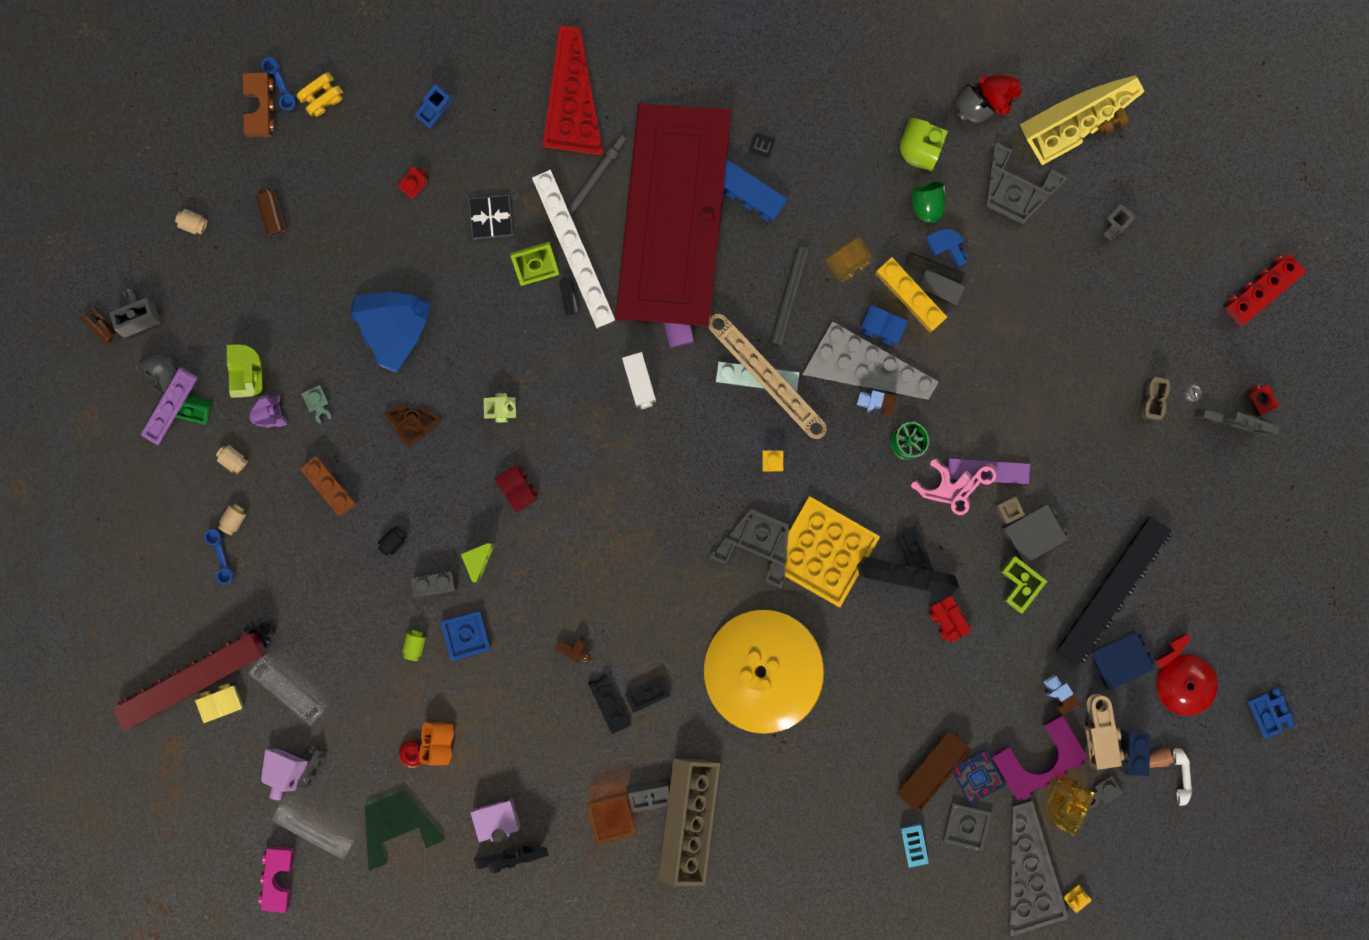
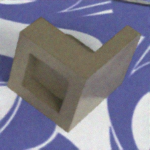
[995,497,1025,524]

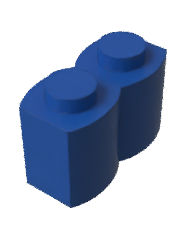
[861,305,908,346]

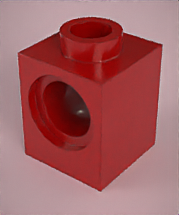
[1245,384,1279,417]

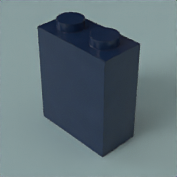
[1089,631,1155,690]
[1119,729,1151,776]

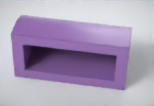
[664,323,694,348]

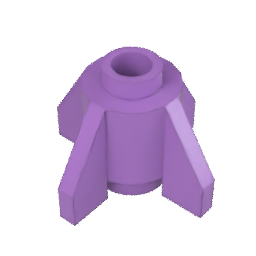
[249,394,288,428]

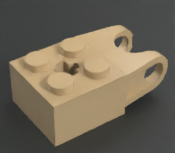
[1084,693,1124,770]

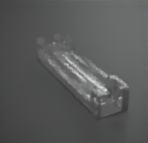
[248,657,326,726]
[271,803,353,860]

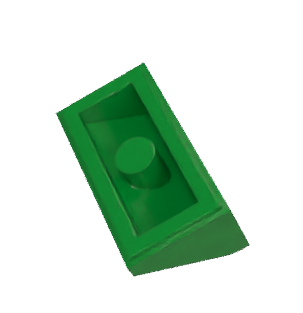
[175,395,213,425]

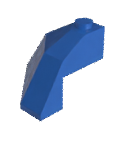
[350,291,430,373]

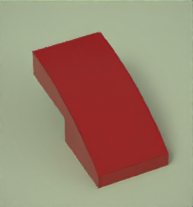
[1154,633,1191,668]

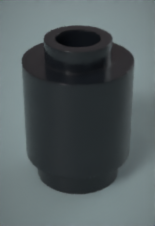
[377,526,408,556]

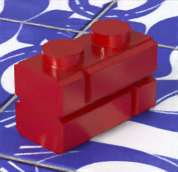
[928,595,972,643]

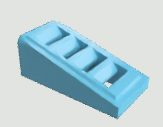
[900,823,929,868]

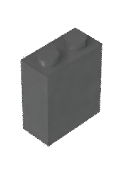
[1002,504,1068,564]

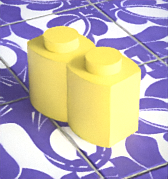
[195,683,244,723]

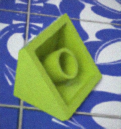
[510,242,560,286]
[461,543,495,583]

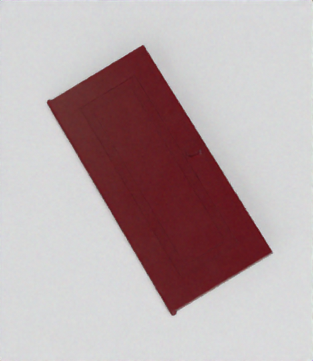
[615,102,732,327]

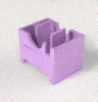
[470,797,521,842]

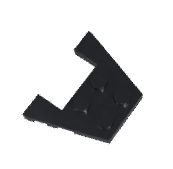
[474,843,549,873]

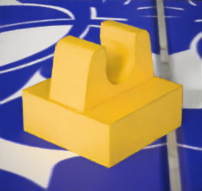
[1062,884,1092,913]

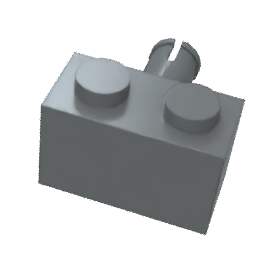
[109,288,161,338]

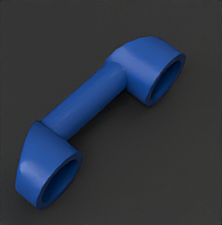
[261,57,297,111]
[204,529,235,585]

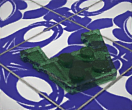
[365,790,444,871]

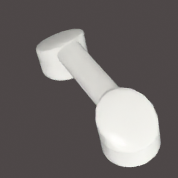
[1173,748,1192,806]

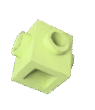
[484,393,516,423]

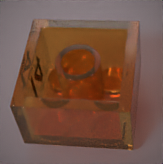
[586,792,637,846]

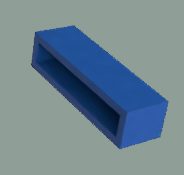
[724,160,788,222]

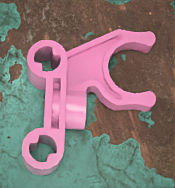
[911,458,998,515]

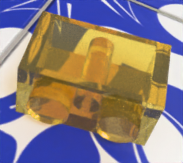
[824,237,873,282]

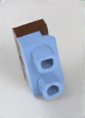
[857,390,897,418]
[1043,675,1080,715]

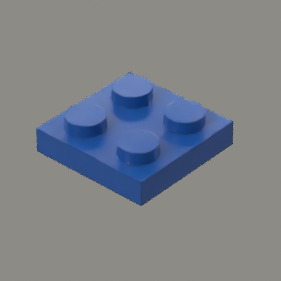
[440,611,491,661]

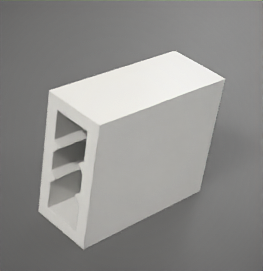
[622,352,656,409]

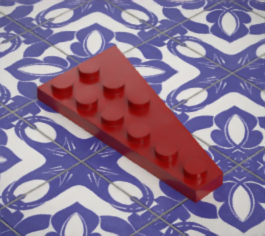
[543,26,603,156]

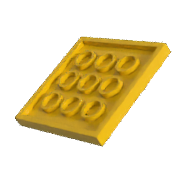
[769,496,880,607]

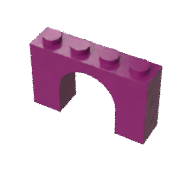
[990,714,1088,800]

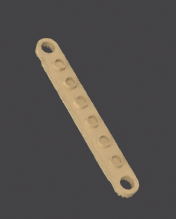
[709,314,827,439]

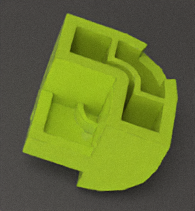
[899,118,948,172]
[227,345,262,398]

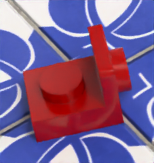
[397,166,429,200]

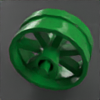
[890,422,929,460]

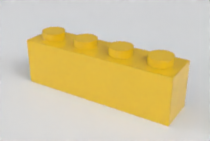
[875,257,947,333]

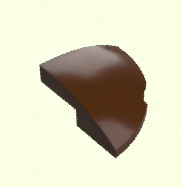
[383,406,441,450]

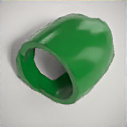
[912,181,946,223]

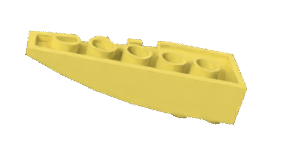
[1020,75,1145,165]

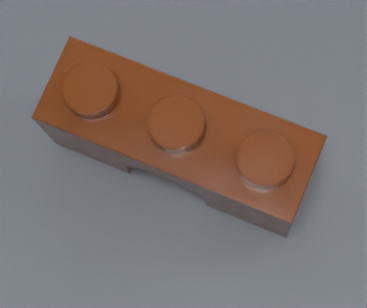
[243,73,275,137]
[300,456,358,516]

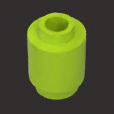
[402,630,426,661]

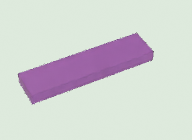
[141,367,199,445]
[947,459,1030,484]

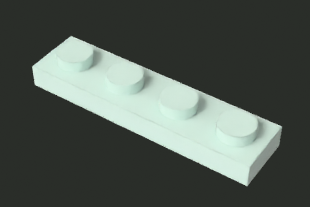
[716,362,799,392]

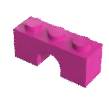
[259,846,294,913]

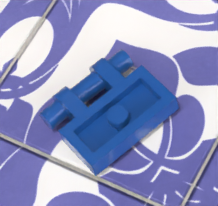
[1247,687,1295,739]

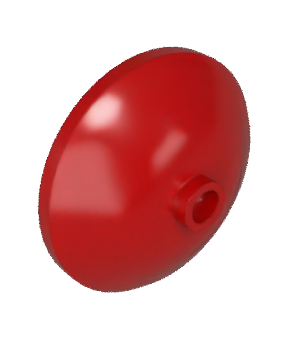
[1156,655,1218,716]

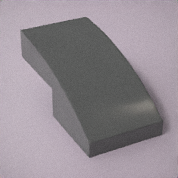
[919,270,966,306]

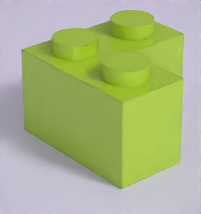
[999,556,1048,614]

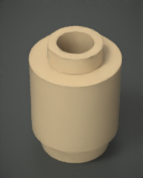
[175,209,208,235]
[216,445,248,474]
[218,503,246,535]

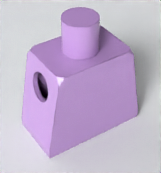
[261,749,308,800]

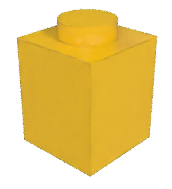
[762,451,783,472]

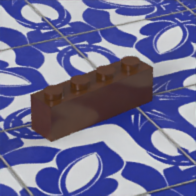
[897,731,972,813]

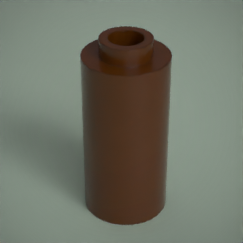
[256,188,287,236]

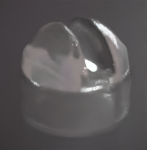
[1184,385,1202,402]

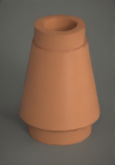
[1149,746,1174,768]

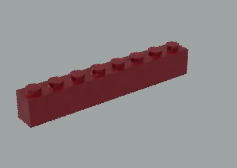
[112,631,268,731]

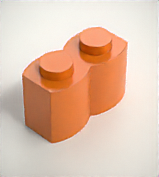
[419,722,454,765]

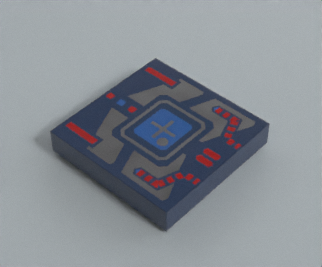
[953,749,1006,805]

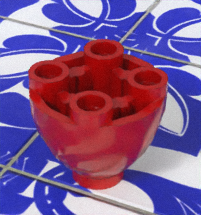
[977,74,1022,116]

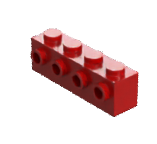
[1224,253,1306,326]

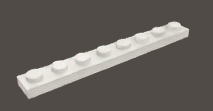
[532,170,615,328]

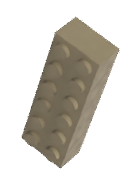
[658,758,721,886]

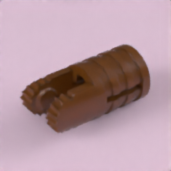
[80,307,118,345]

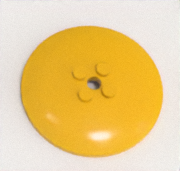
[704,610,824,733]

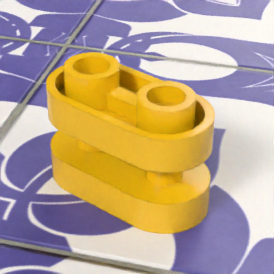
[296,72,344,117]

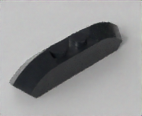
[857,557,959,595]

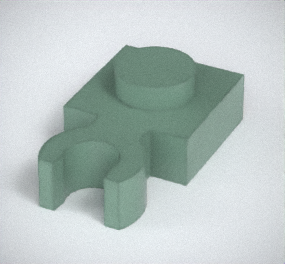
[302,385,332,424]

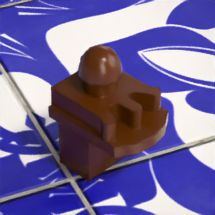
[555,636,591,662]

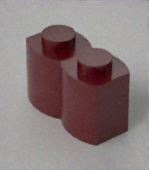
[494,465,538,513]

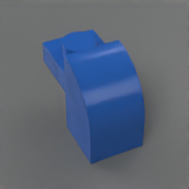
[414,84,454,128]
[925,229,967,268]

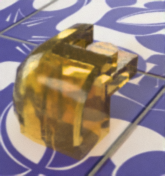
[1045,777,1095,837]

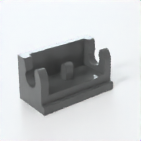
[627,779,669,813]

